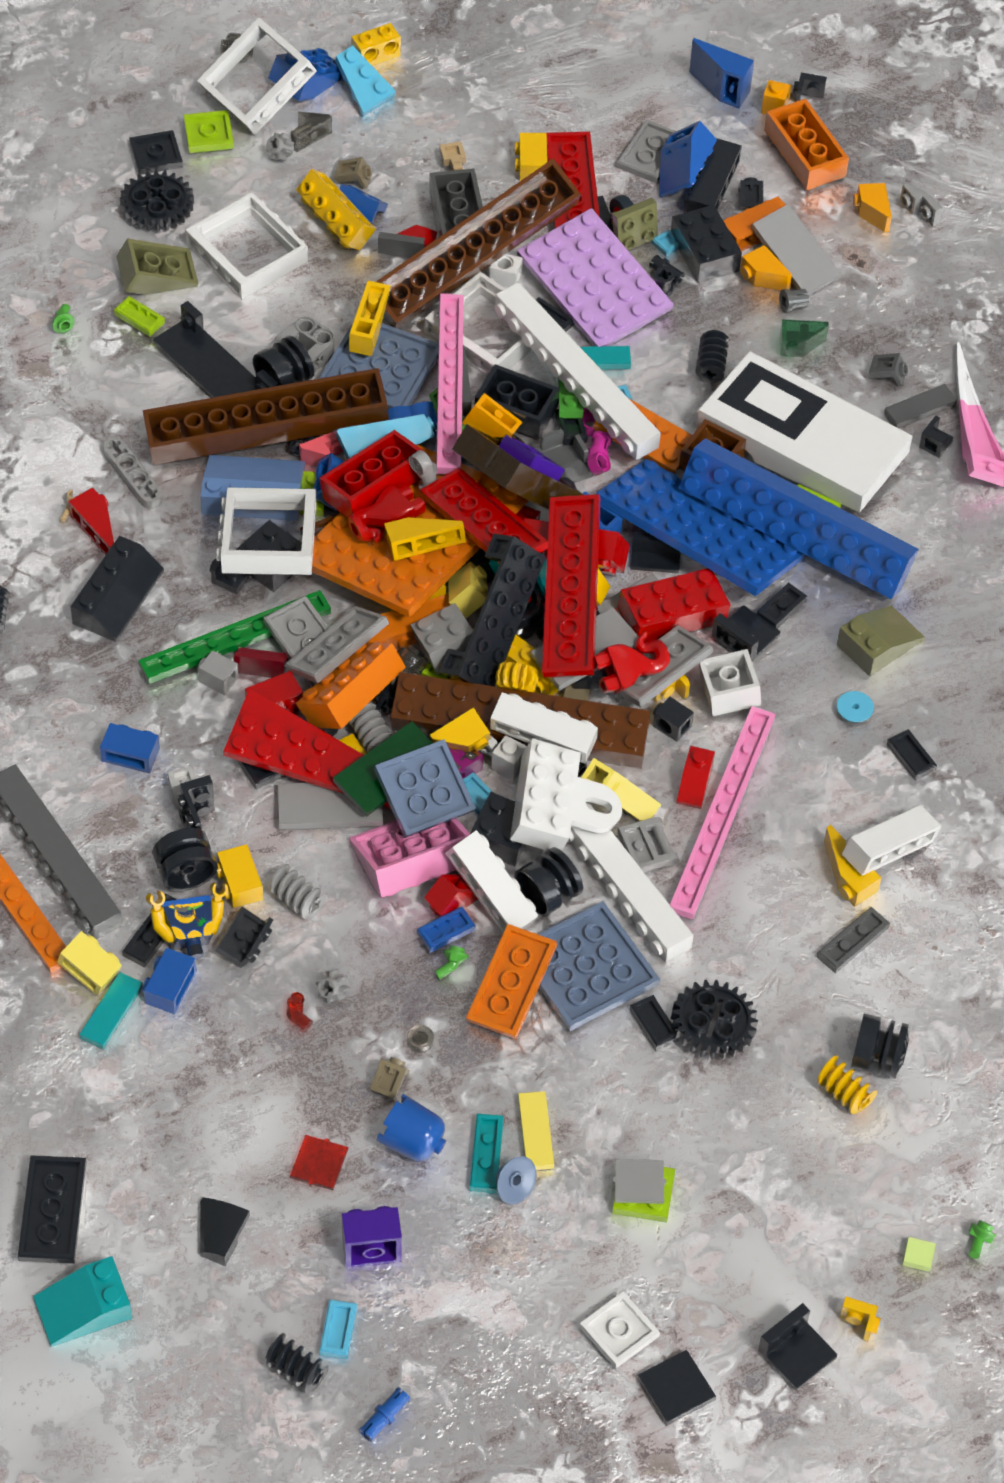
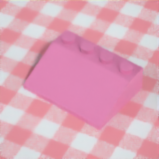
[349,818,470,897]

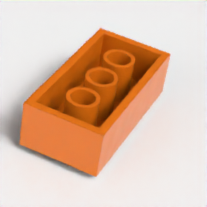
[764,99,849,190]
[296,642,406,729]

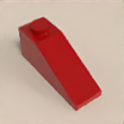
[68,487,114,555]

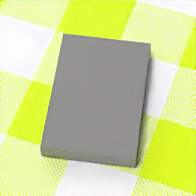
[616,119,676,183]

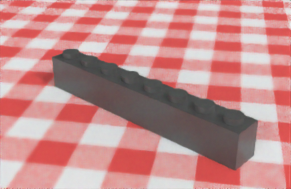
[0,764,122,940]

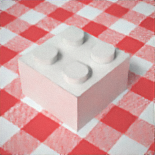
[699,649,761,716]

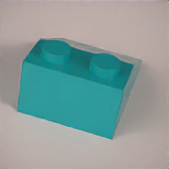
[33,1256,132,1347]

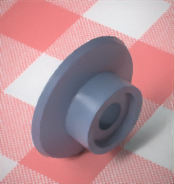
[496,1156,537,1204]

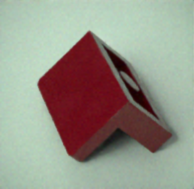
[234,647,288,678]

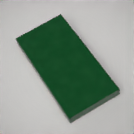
[333,721,433,817]

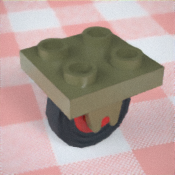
[609,195,658,251]

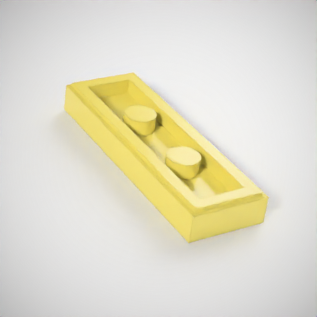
[518,1091,554,1170]

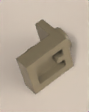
[334,157,372,188]
[369,1057,410,1100]

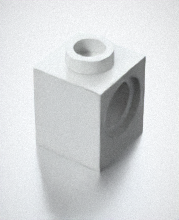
[486,254,523,288]

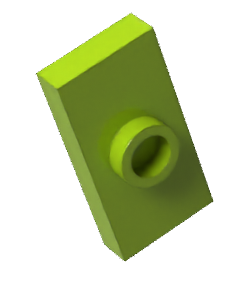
[114,296,165,337]

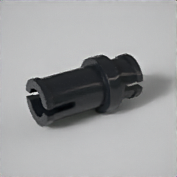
[649,255,685,286]
[375,677,399,714]

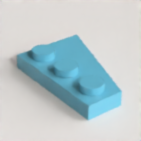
[335,45,396,117]

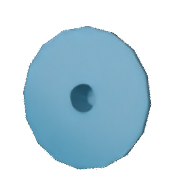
[837,691,874,722]

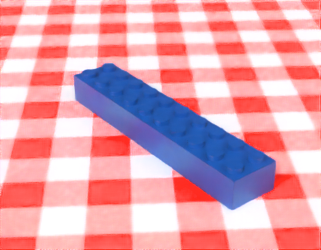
[679,438,919,600]

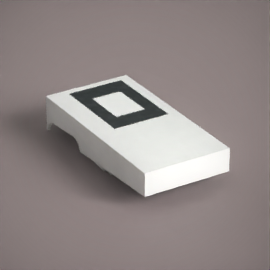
[692,351,912,513]

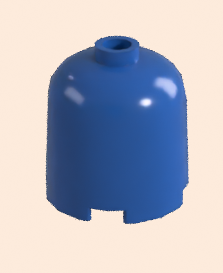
[376,1094,447,1162]

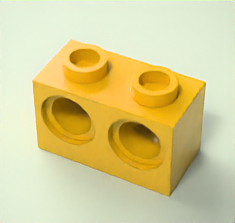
[351,23,401,66]

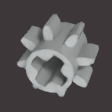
[266,132,294,161]
[316,969,351,1003]

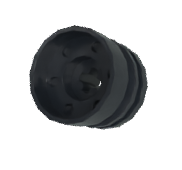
[252,335,314,386]
[514,847,584,917]
[850,1013,909,1079]

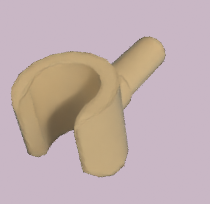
[59,490,81,523]

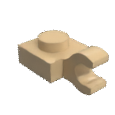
[439,142,466,171]

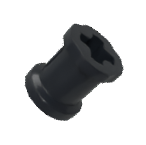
[654,267,675,297]

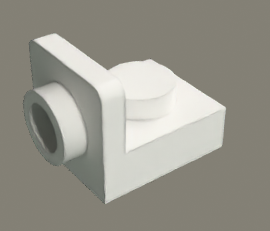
[167,767,196,808]

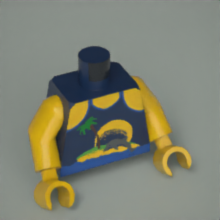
[146,882,228,960]

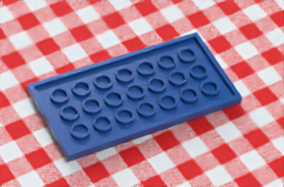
[596,459,805,597]

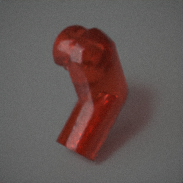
[286,992,313,1031]

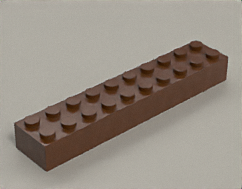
[376,159,581,329]
[142,368,389,465]
[391,672,651,769]

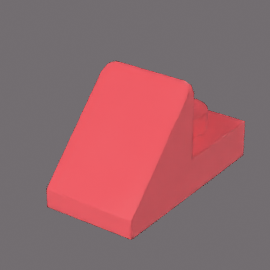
[299,431,343,467]

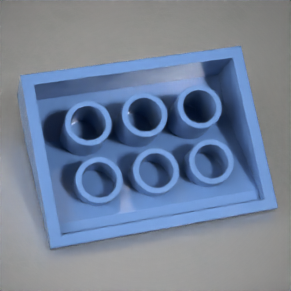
[200,455,305,521]

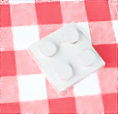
[579,1291,660,1369]

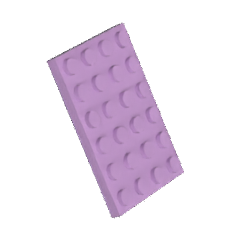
[517,208,674,347]

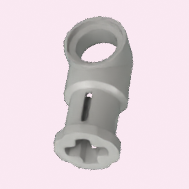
[409,450,438,490]

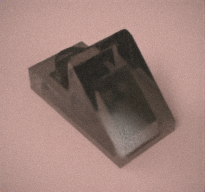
[291,112,332,153]

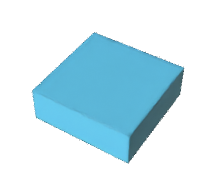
[651,229,679,257]

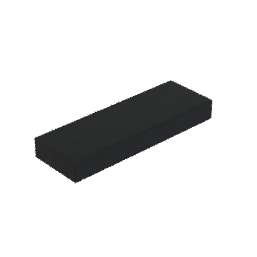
[122,893,178,968]

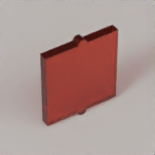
[290,1135,349,1191]

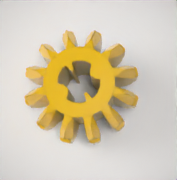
[495,662,539,693]

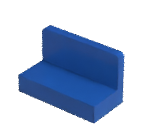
[339,184,388,224]

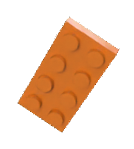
[593,398,692,474]
[466,924,557,1039]

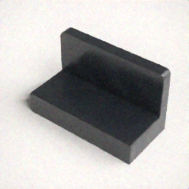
[630,532,681,573]

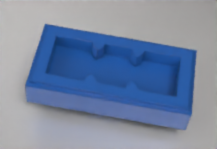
[417,907,476,953]

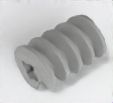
[349,703,393,753]
[270,864,327,919]

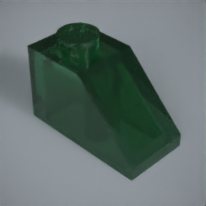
[780,319,829,357]

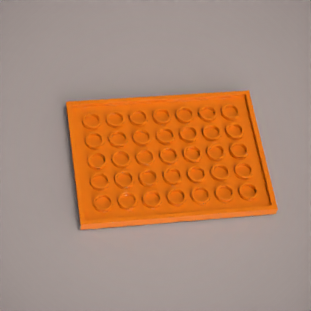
[312,445,529,618]

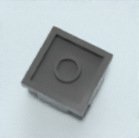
[536,429,593,483]

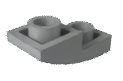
[900,183,943,226]

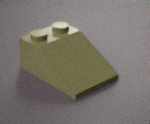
[116,238,199,295]
[837,605,925,677]

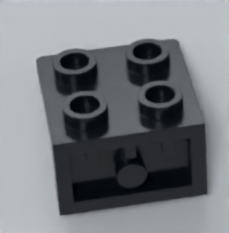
[712,605,781,661]
[177,775,215,830]
[758,1303,837,1390]

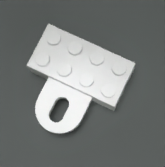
[510,738,622,850]

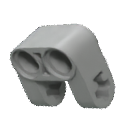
[276,317,334,372]

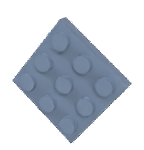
[373,739,476,838]

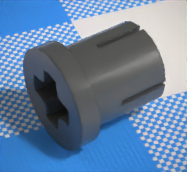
[779,289,809,312]

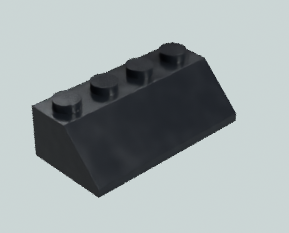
[70,536,164,642]

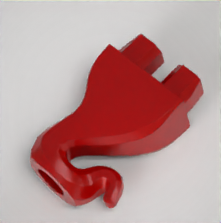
[348,484,426,543]
[594,631,670,694]

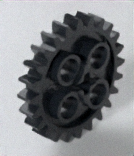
[120,170,194,232]
[670,980,758,1060]

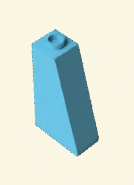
[334,414,435,460]

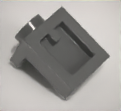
[869,353,908,386]

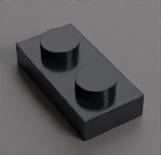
[757,582,807,629]

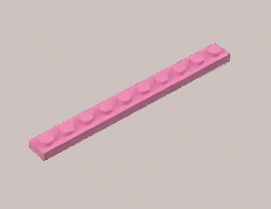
[436,293,464,474]
[670,706,776,920]

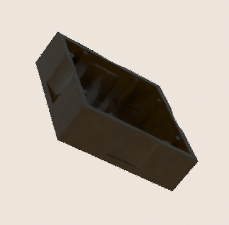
[452,424,584,510]

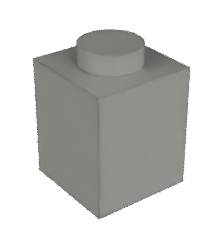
[198,650,239,695]

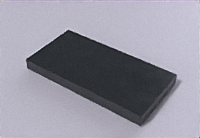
[18,1155,87,1264]

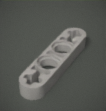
[103,437,162,509]

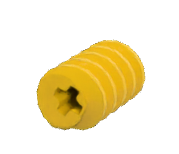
[817,1055,877,1114]

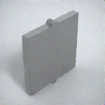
[612,1159,666,1204]

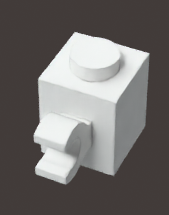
[481,735,527,781]

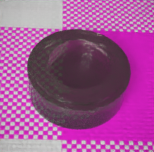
[407,1025,434,1053]

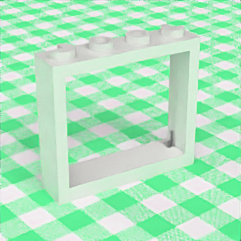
[197,17,317,135]
[185,192,309,300]
[424,272,532,377]
[217,488,316,575]

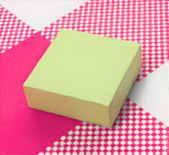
[902,1237,936,1272]

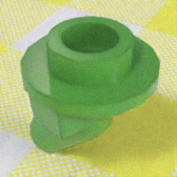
[52,304,75,333]
[435,946,469,979]
[969,1220,997,1259]

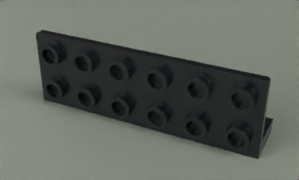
[153,301,278,398]
[439,533,546,687]

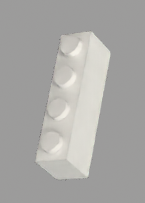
[490,692,598,764]
[842,805,941,876]
[445,830,538,933]

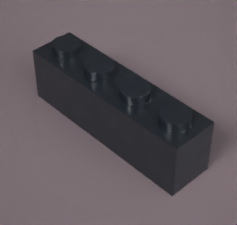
[684,138,742,212]

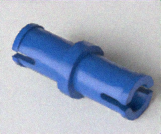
[358,1387,411,1442]

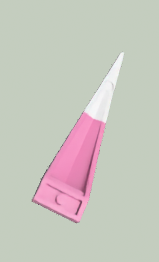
[954,342,1004,487]

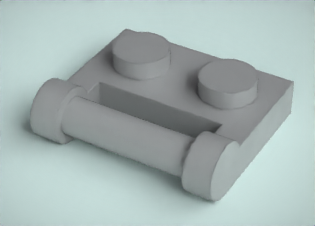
[618,817,680,872]

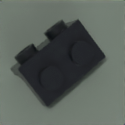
[215,906,273,968]

